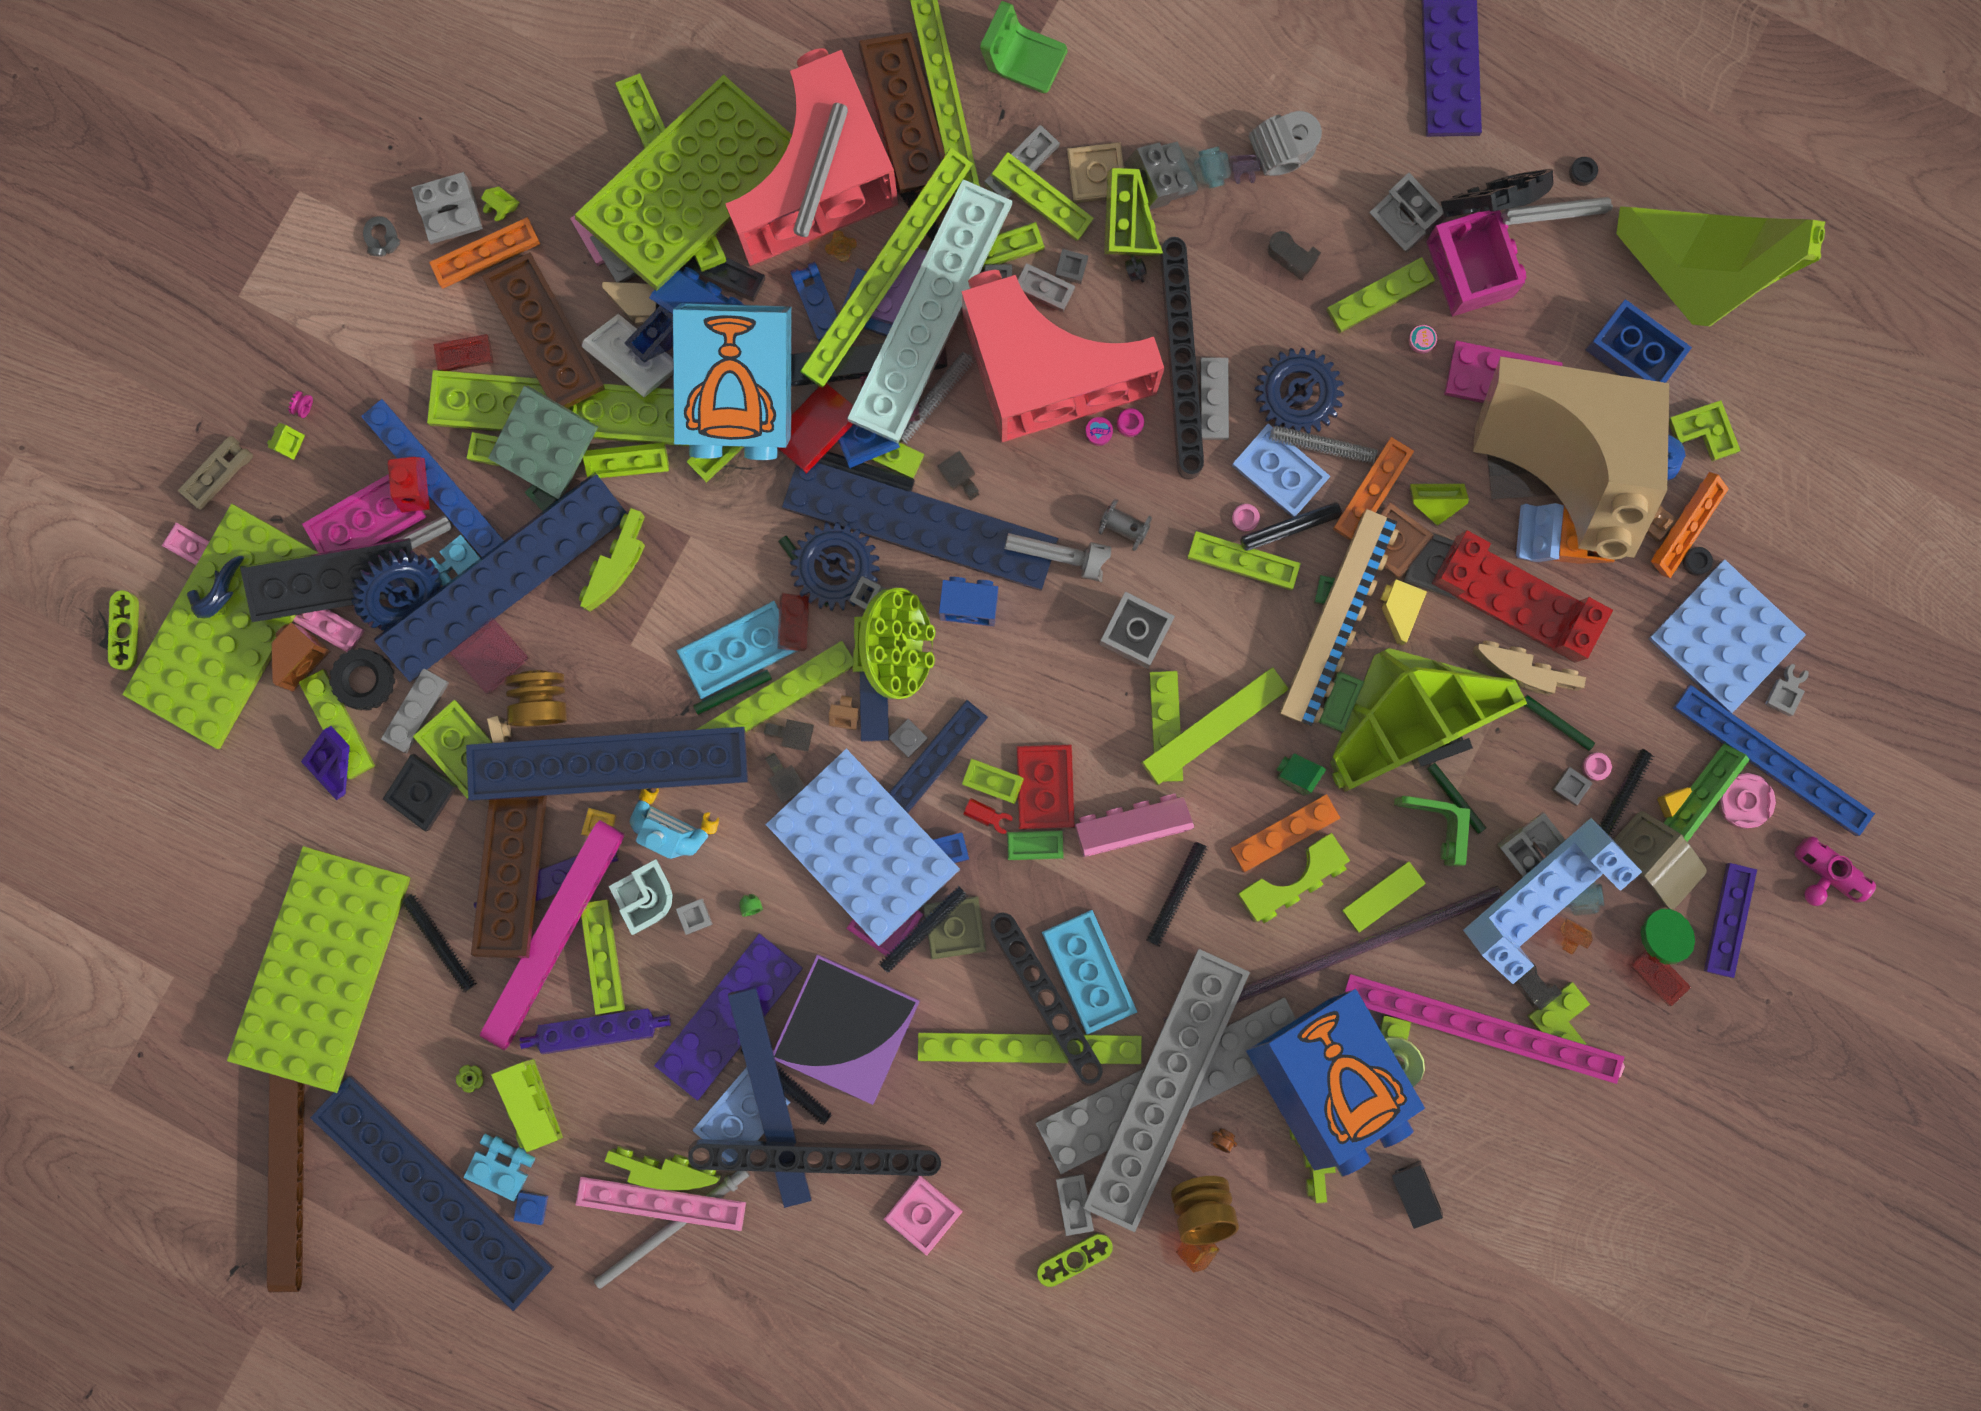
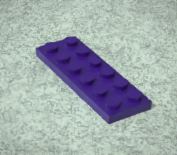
[1422,0,1482,137]
[654,933,803,1101]

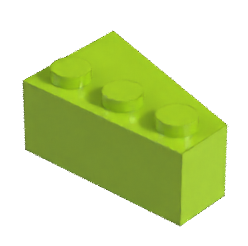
[1104,168,1163,256]
[491,1059,563,1153]

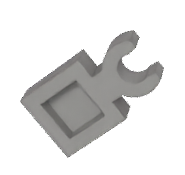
[1765,664,1809,717]

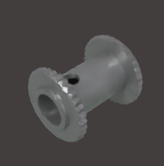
[1098,499,1152,551]

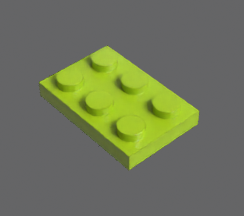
[413,700,493,798]

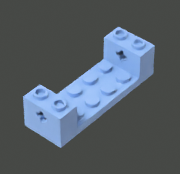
[1463,818,1642,984]

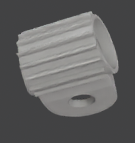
[1248,111,1322,176]

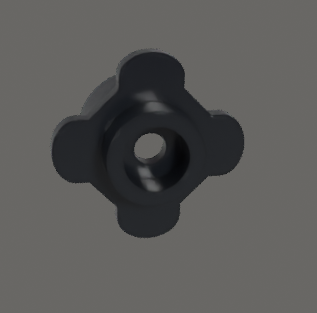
[1125,254,1147,283]

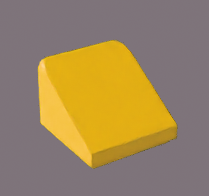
[1657,787,1692,818]

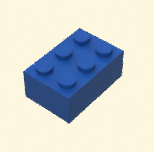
[1585,299,1692,383]

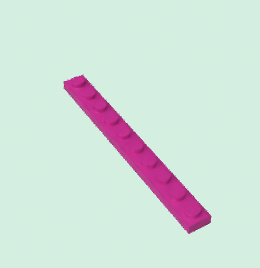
[1344,974,1625,1084]

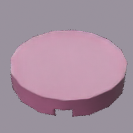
[1718,773,1776,829]

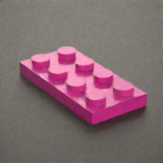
[1444,340,1563,403]
[302,474,426,553]

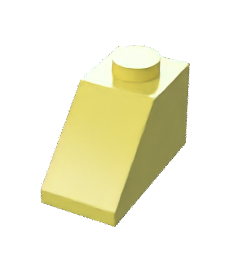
[1380,579,1427,646]

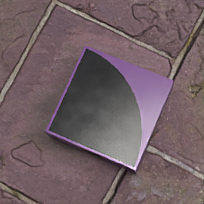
[773,954,920,1105]

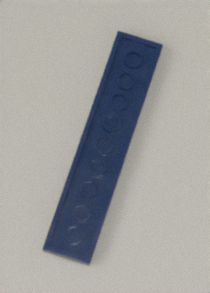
[782,463,1058,591]
[374,472,628,682]
[466,727,748,801]
[310,1076,554,1311]

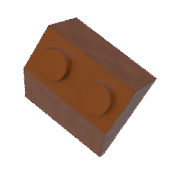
[272,622,331,692]

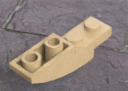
[1473,641,1586,696]

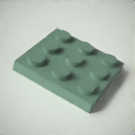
[488,386,598,499]

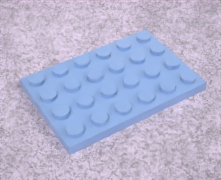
[766,748,960,946]

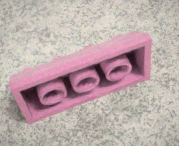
[1075,794,1194,857]

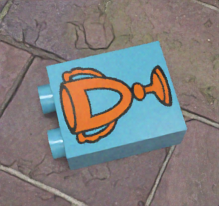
[673,303,791,460]

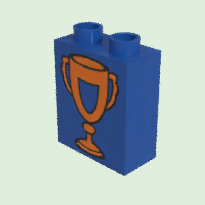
[1246,989,1425,1176]

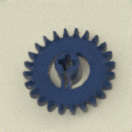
[1254,348,1345,434]
[790,522,880,611]
[351,550,442,631]

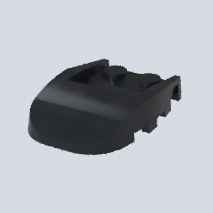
[1441,169,1554,218]

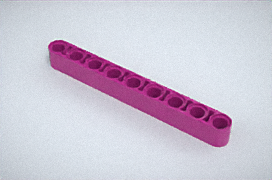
[480,820,625,1051]

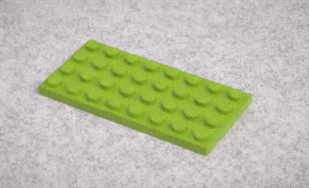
[575,74,792,291]
[122,504,319,749]
[227,846,411,1093]

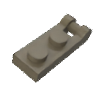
[178,436,253,510]

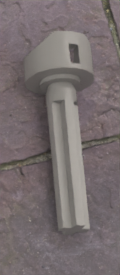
[1004,533,1111,582]

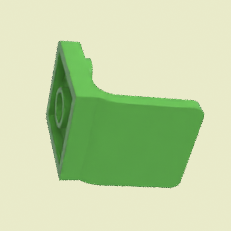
[980,1,1068,93]
[1394,796,1470,867]

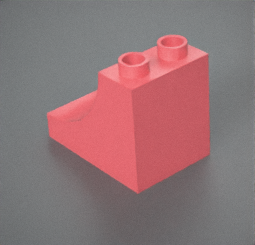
[725,48,898,266]
[961,270,1164,442]

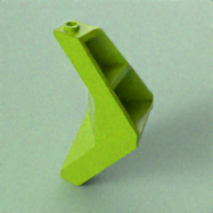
[1616,206,1825,326]
[1330,648,1527,792]

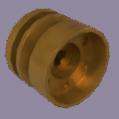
[505,670,567,727]
[1171,1176,1239,1245]

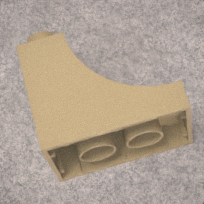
[1473,356,1669,559]

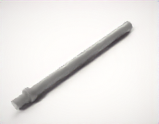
[594,1171,750,1289]

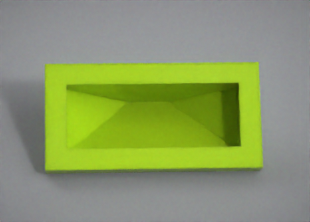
[1409,484,1469,526]

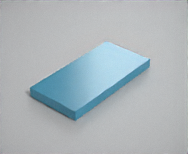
[676,601,799,700]
[1041,910,1137,1035]

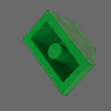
[1276,753,1326,796]

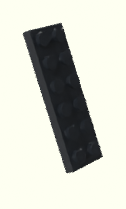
[240,538,417,622]

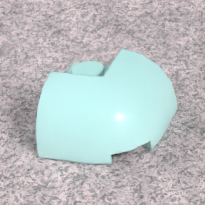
[609,859,673,935]

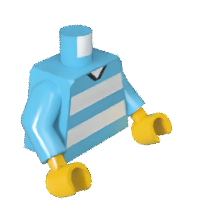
[629,789,719,859]

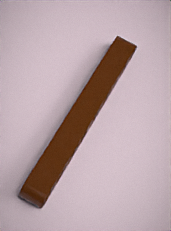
[267,1074,305,1293]

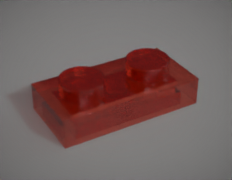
[433,334,494,371]
[777,593,809,651]
[1630,950,1691,1006]

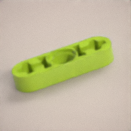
[108,590,139,671]
[1037,1233,1113,1287]

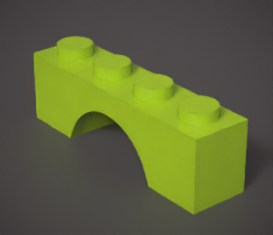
[1236,833,1350,924]

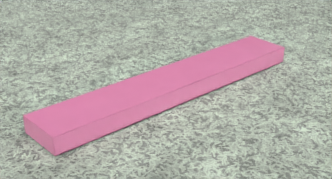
[575,1177,746,1231]

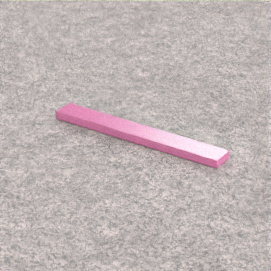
[162,523,365,652]

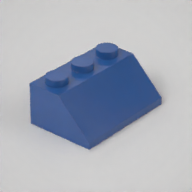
[649,267,744,314]

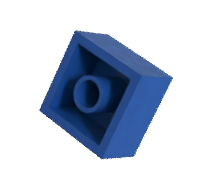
[939,577,998,627]

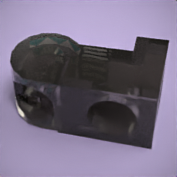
[1267,231,1321,280]
[1514,962,1562,1011]

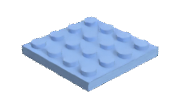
[1648,559,1806,713]

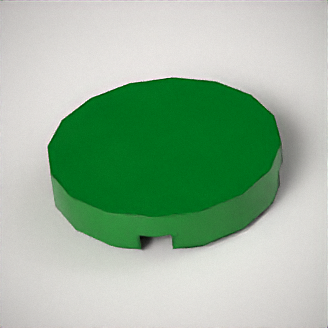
[1640,909,1695,964]

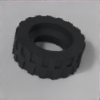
[329,648,395,711]

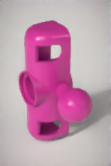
[1795,836,1876,906]

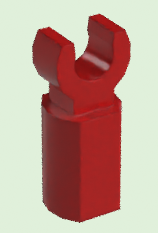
[963,798,1013,834]

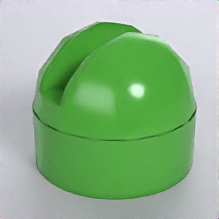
[739,894,763,917]

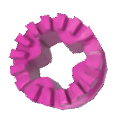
[288,391,313,418]

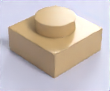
[487,716,512,743]

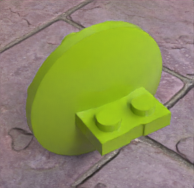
[853,588,935,699]

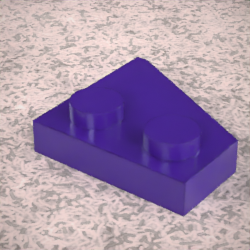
[301,726,350,800]

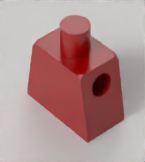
[388,457,430,513]

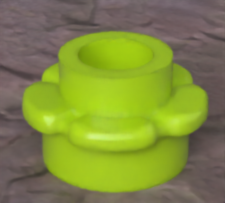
[456,1065,484,1093]

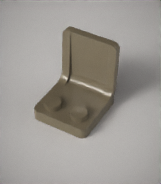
[1613,811,1707,910]

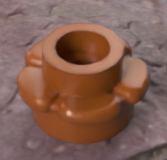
[1210,1128,1237,1153]

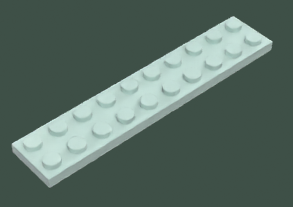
[847,179,1012,443]

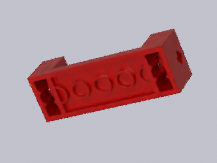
[1431,530,1613,663]

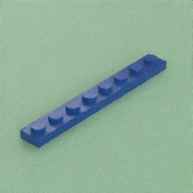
[361,399,504,557]
[1673,685,1875,836]

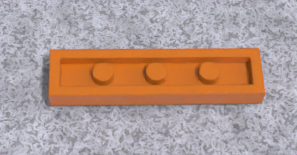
[429,217,541,289]
[1332,437,1414,541]
[1651,472,1728,578]
[1230,794,1340,873]

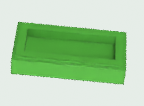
[1318,672,1364,733]
[1007,831,1063,860]

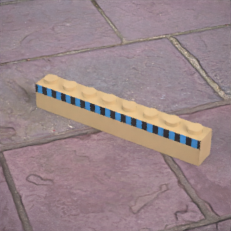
[1278,509,1399,726]

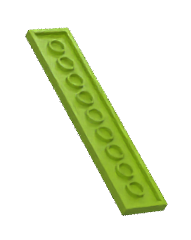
[427,370,689,446]

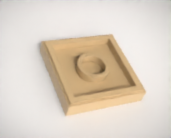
[1067,142,1124,203]

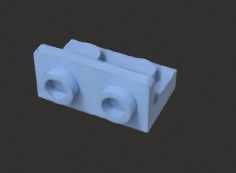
[1516,503,1564,562]

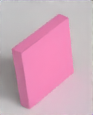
[884,1176,963,1256]

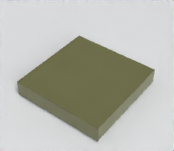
[923,896,986,960]

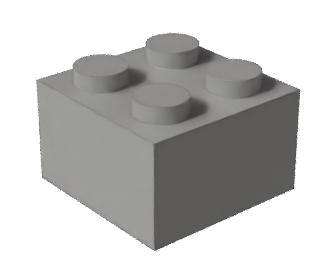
[1099,592,1175,669]

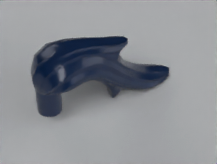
[187,556,244,619]

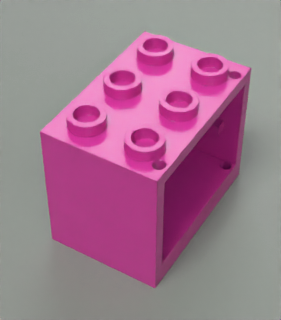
[1426,210,1526,317]

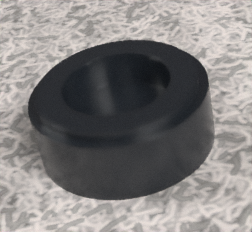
[1569,157,1598,186]
[1683,547,1713,575]

